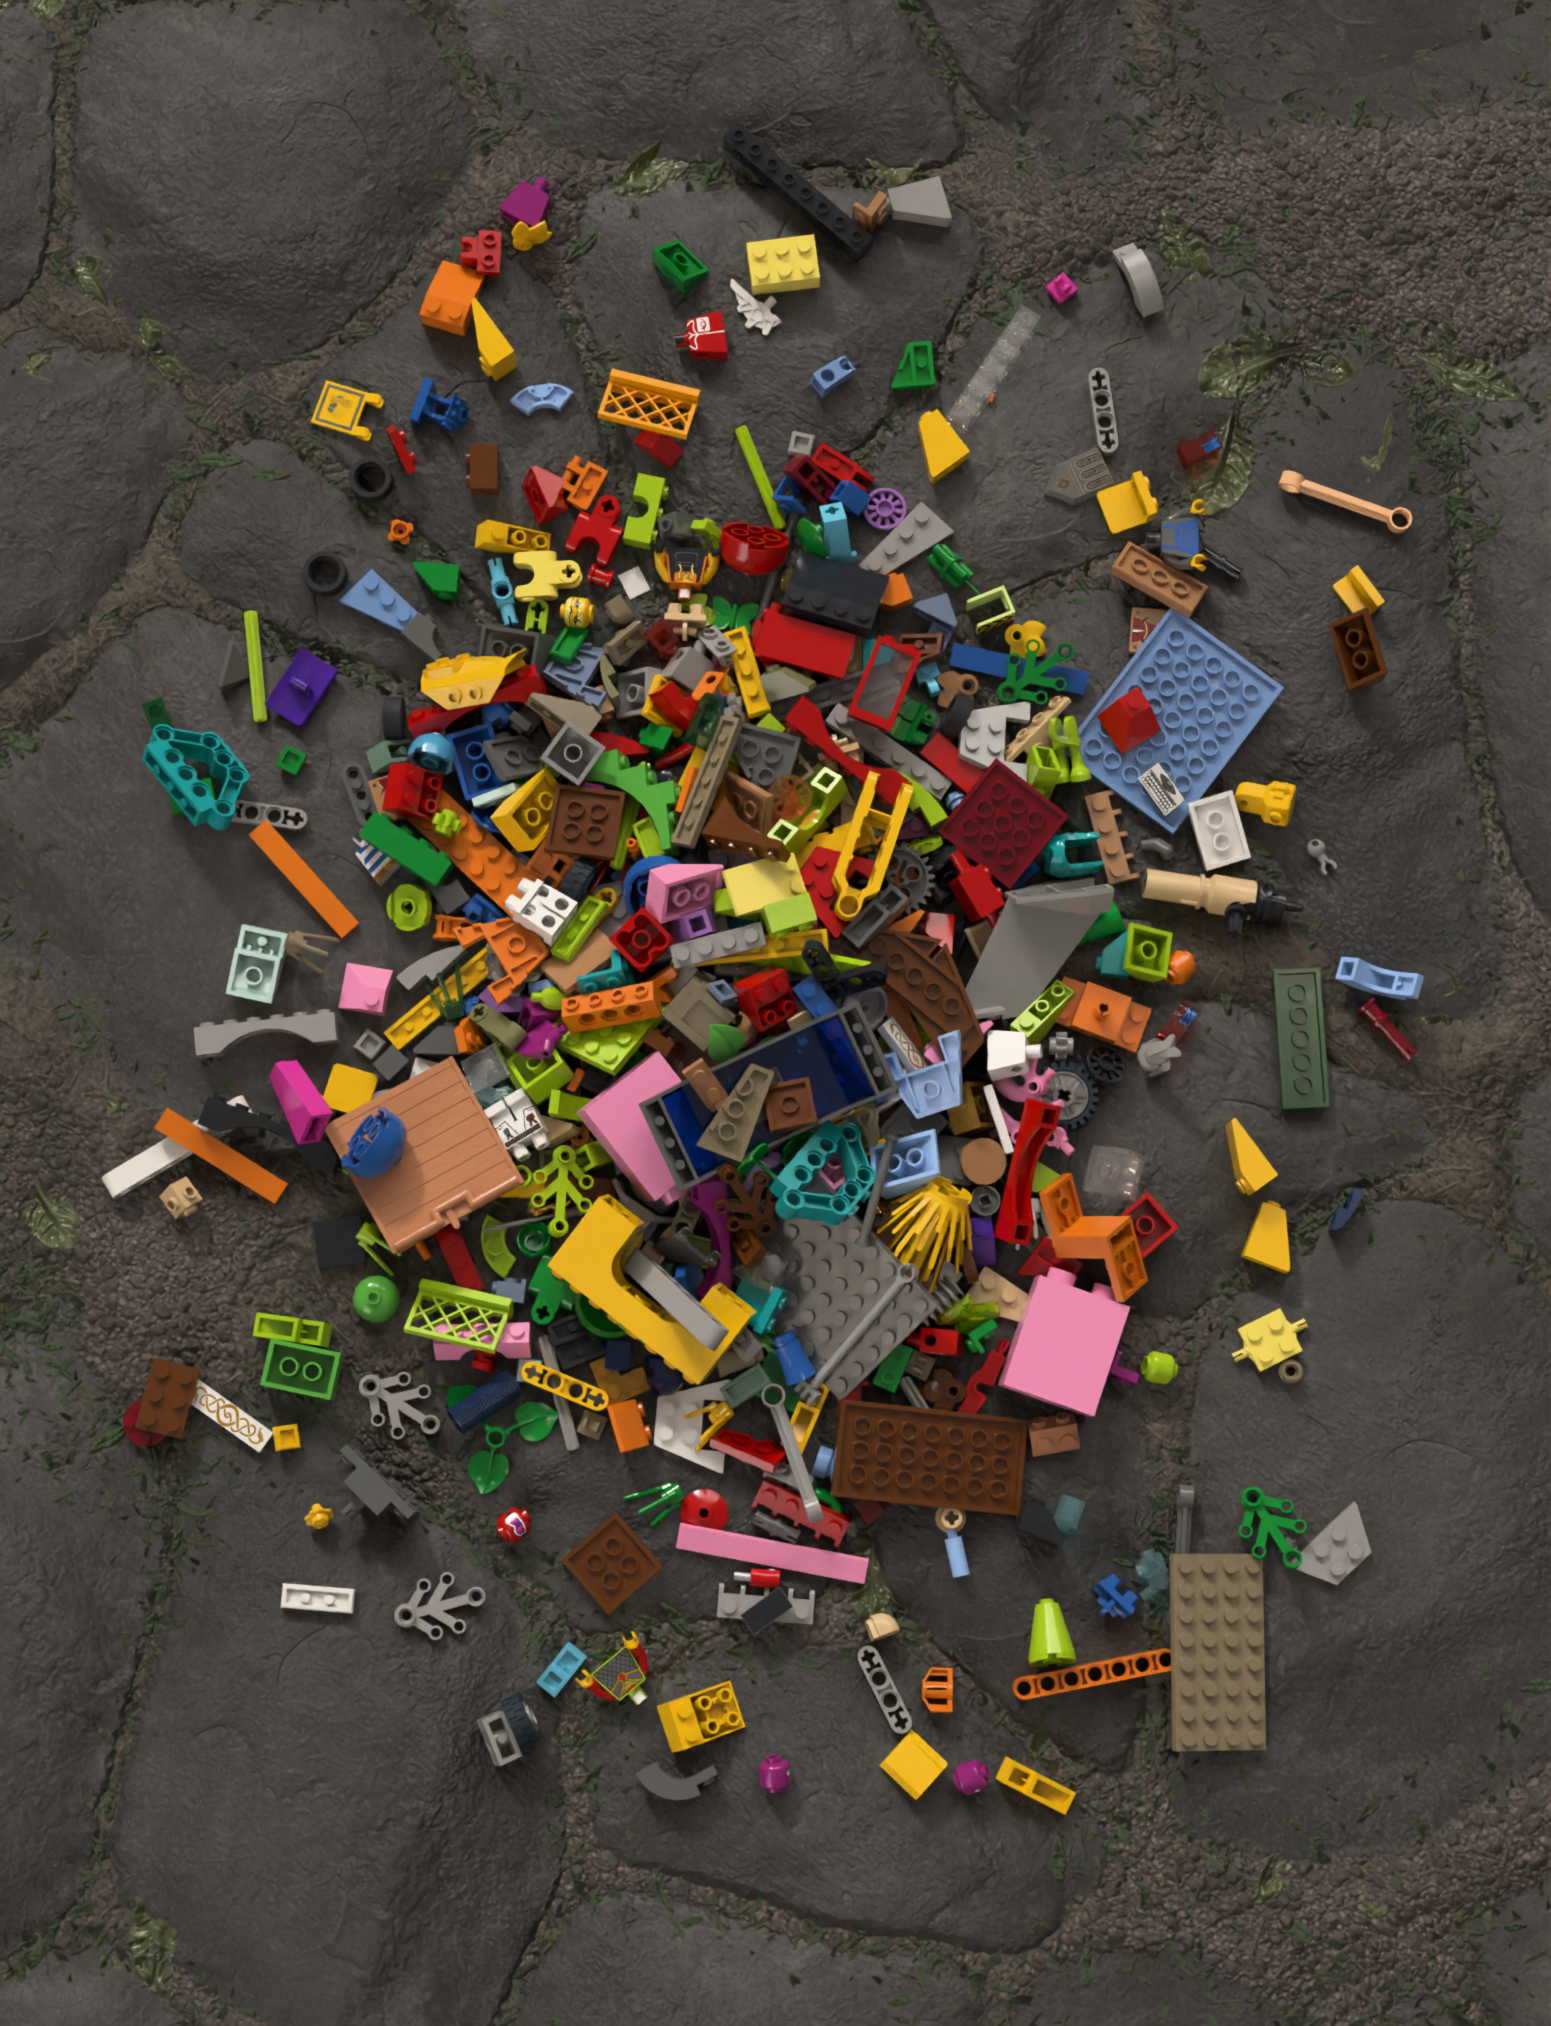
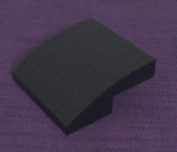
[546,1313,607,1372]

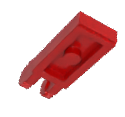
[811,443,875,493]

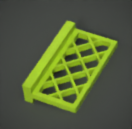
[403,1278,514,1354]

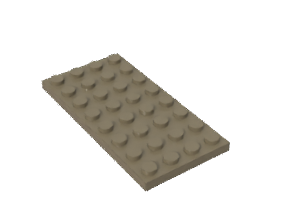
[1170,1554,1266,1751]

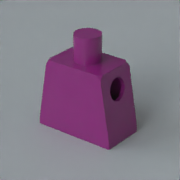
[499,177,551,228]

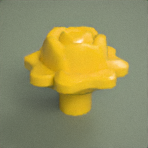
[304,1503,334,1529]

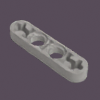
[1088,368,1119,456]
[231,800,309,831]
[857,1645,912,1734]

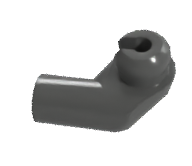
[1140,838,1174,860]

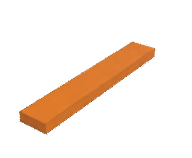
[249,820,360,939]
[154,1107,288,1204]

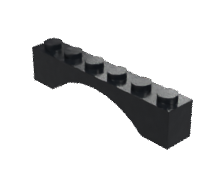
[197,1094,339,1174]

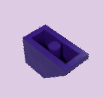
[970,1216,996,1267]

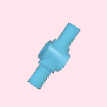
[487,558,518,628]

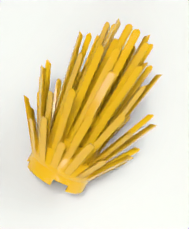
[877,1176,973,1294]

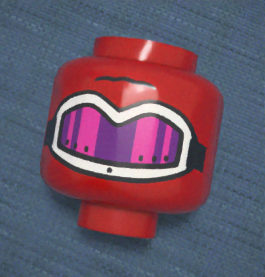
[495,1507,532,1543]

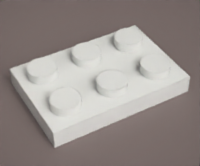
[1186,790,1251,871]

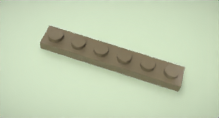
[671,715,744,849]

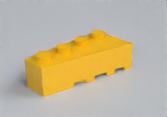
[795,822,879,870]

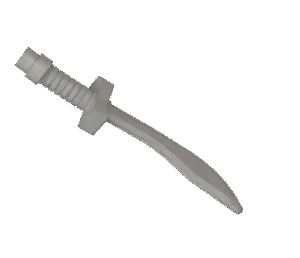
[483,1202,595,1232]

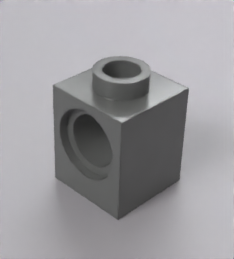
[658,511,695,544]
[372,1044,411,1084]

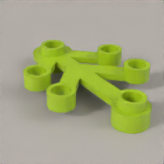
[530,1145,594,1238]

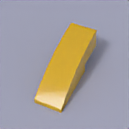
[780,1376,830,1454]
[995,1756,1076,1815]

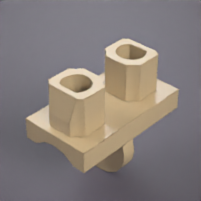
[664,603,706,641]
[817,734,862,773]

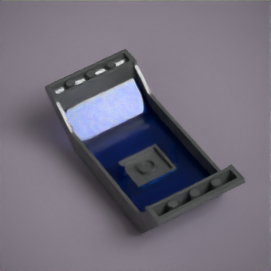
[638,1001,899,1192]

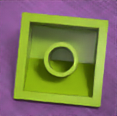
[760,892,817,939]
[1123,922,1173,983]
[506,1047,575,1104]

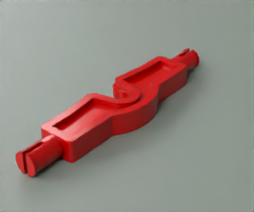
[957,1338,1011,1414]

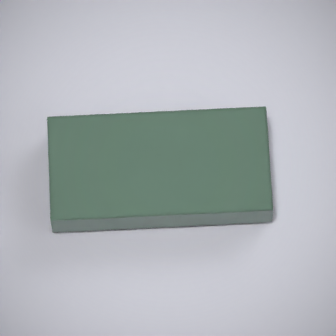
[719,1363,772,1409]

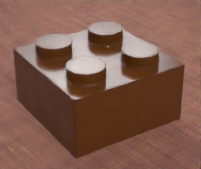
[642,1028,682,1059]

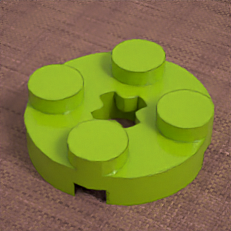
[387,884,432,931]

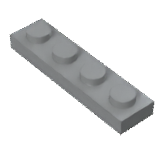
[669,922,768,970]

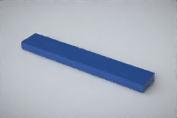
[949,643,1089,695]

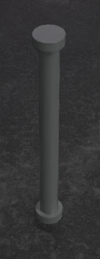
[855,1134,899,1248]

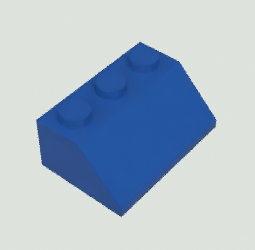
[446,722,510,807]

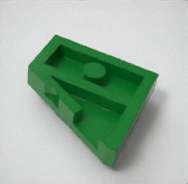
[891,341,935,391]

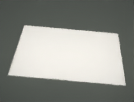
[618,566,651,599]

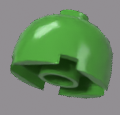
[353,1275,401,1323]

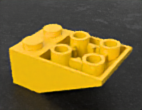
[657,1681,745,1753]

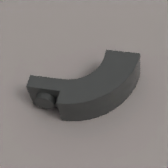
[635,1760,718,1800]

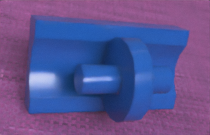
[462,893,509,924]
[1092,1574,1138,1620]

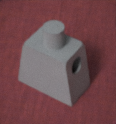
[660,640,714,695]

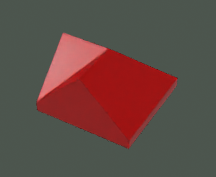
[521,465,568,526]

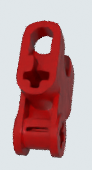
[566,495,624,568]

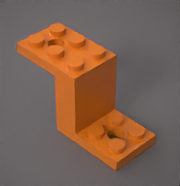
[1039,1173,1148,1302]

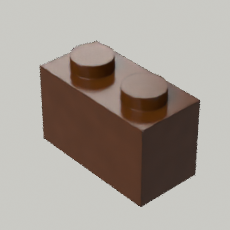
[466,444,500,495]

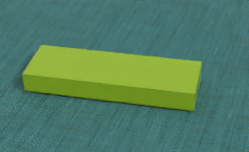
[550,895,609,963]

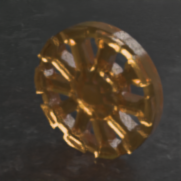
[768,775,812,819]

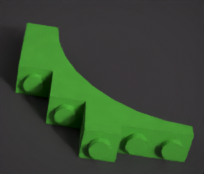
[568,749,682,857]

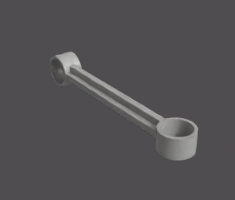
[761,1383,824,1524]

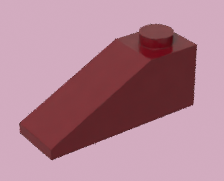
[782,454,837,506]

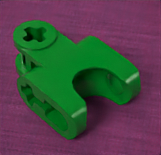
[527,1252,576,1327]

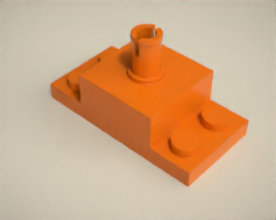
[1055,976,1152,1053]

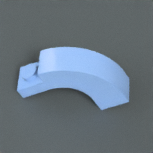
[1335,957,1424,1000]

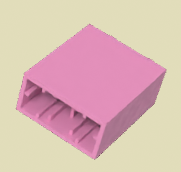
[576,1051,725,1206]
[998,1267,1130,1417]

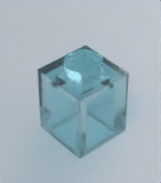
[1053,1494,1086,1532]

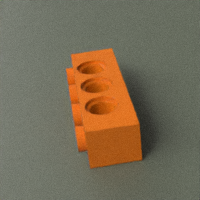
[562,981,661,1034]

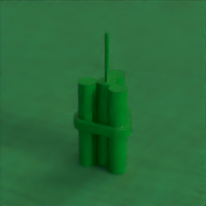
[927,544,981,595]

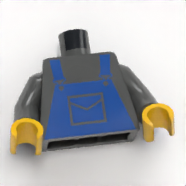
[1146,499,1208,571]

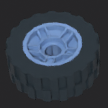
[558,857,599,903]

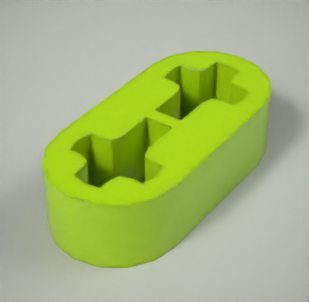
[525,599,549,634]

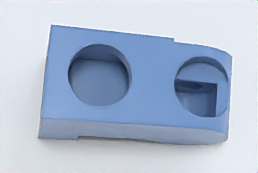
[810,356,856,398]

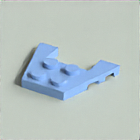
[884,1029,963,1119]

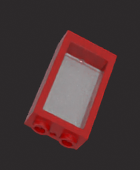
[847,635,922,734]

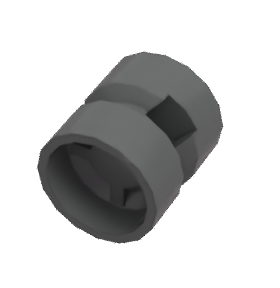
[968,1185,1001,1217]

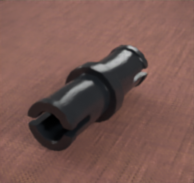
[1199,545,1244,582]

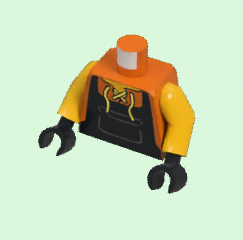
[652,536,722,602]

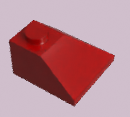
[1097,687,1161,755]

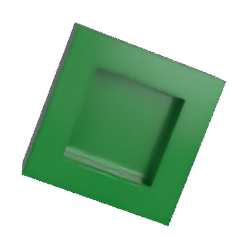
[275,745,308,777]

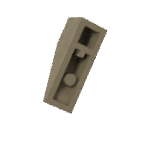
[525,692,602,735]

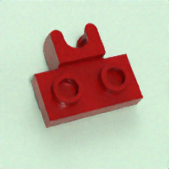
[460,230,502,277]

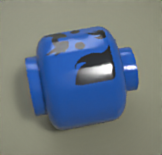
[482,701,517,730]

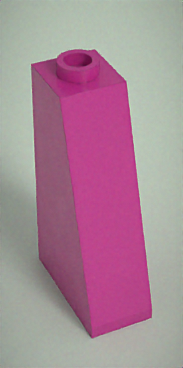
[269,1060,333,1145]

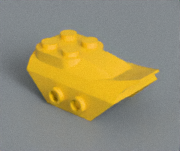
[421,648,527,710]

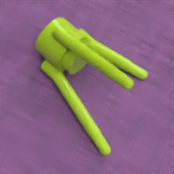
[355,1222,402,1276]

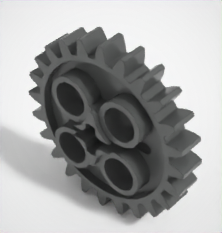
[859,842,935,918]

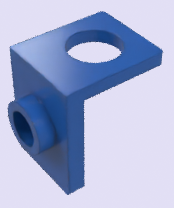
[772,476,806,514]

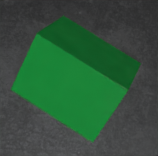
[652,239,709,294]

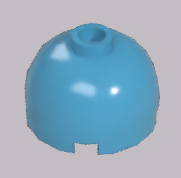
[407,732,454,775]

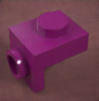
[1108,1351,1140,1386]

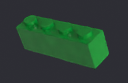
[358,811,454,890]

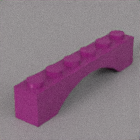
[690,1174,734,1303]

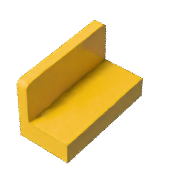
[1333,565,1385,615]

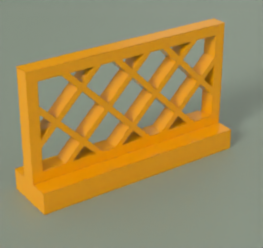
[597,369,700,440]

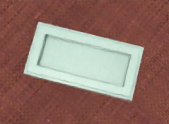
[472,783,522,809]

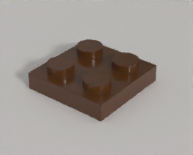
[764,1077,818,1134]

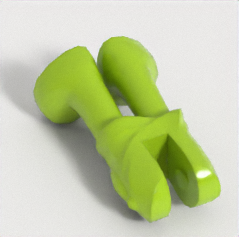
[1048,716,1092,784]

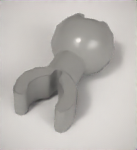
[1307,839,1337,875]

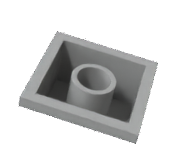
[539,720,606,786]

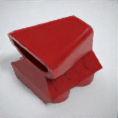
[609,907,676,973]

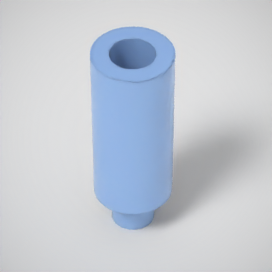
[945,1528,970,1578]

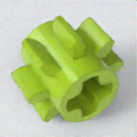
[432,809,463,838]

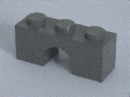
[412,843,471,916]

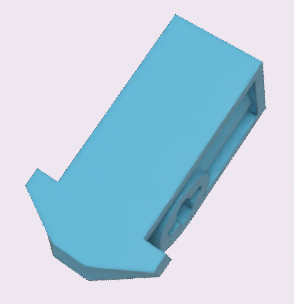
[819,502,858,565]

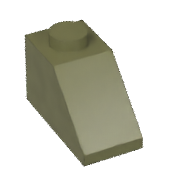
[759,664,817,702]

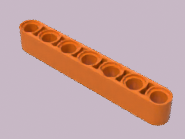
[1012,1648,1171,1700]

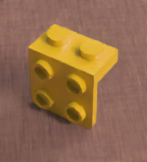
[1097,471,1159,534]
[321,1063,378,1115]

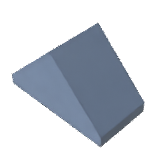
[913,593,957,632]

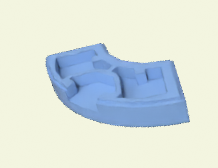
[510,383,574,416]

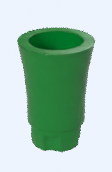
[1078,901,1126,945]

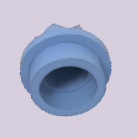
[946,791,966,812]

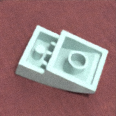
[226,924,288,1004]

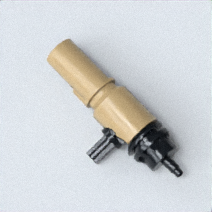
[1142,868,1303,938]

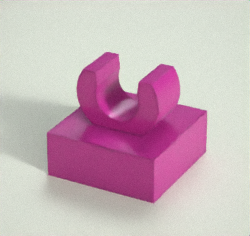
[1046,272,1078,305]

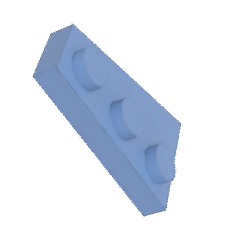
[339,569,418,631]

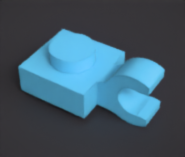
[914,661,940,698]

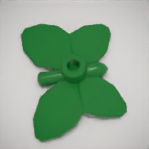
[712,596,759,635]

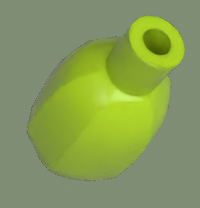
[530,987,575,1010]
[935,1294,973,1326]

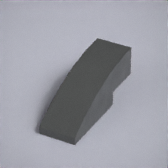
[842,883,911,949]

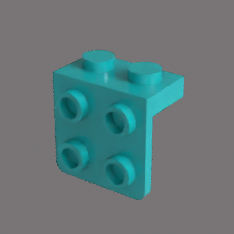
[577,949,636,995]
[735,1271,789,1334]

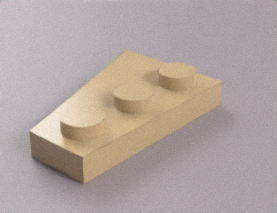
[965,1266,1028,1322]

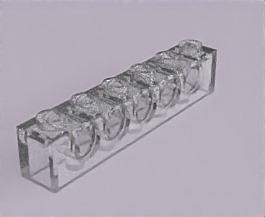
[947,305,1041,435]

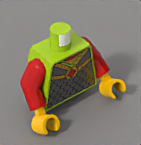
[575,1631,649,1705]

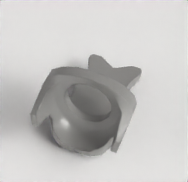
[1137,1034,1182,1077]

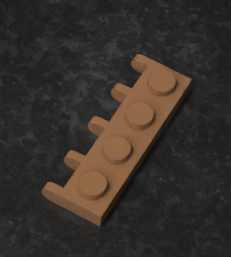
[1084,789,1140,885]

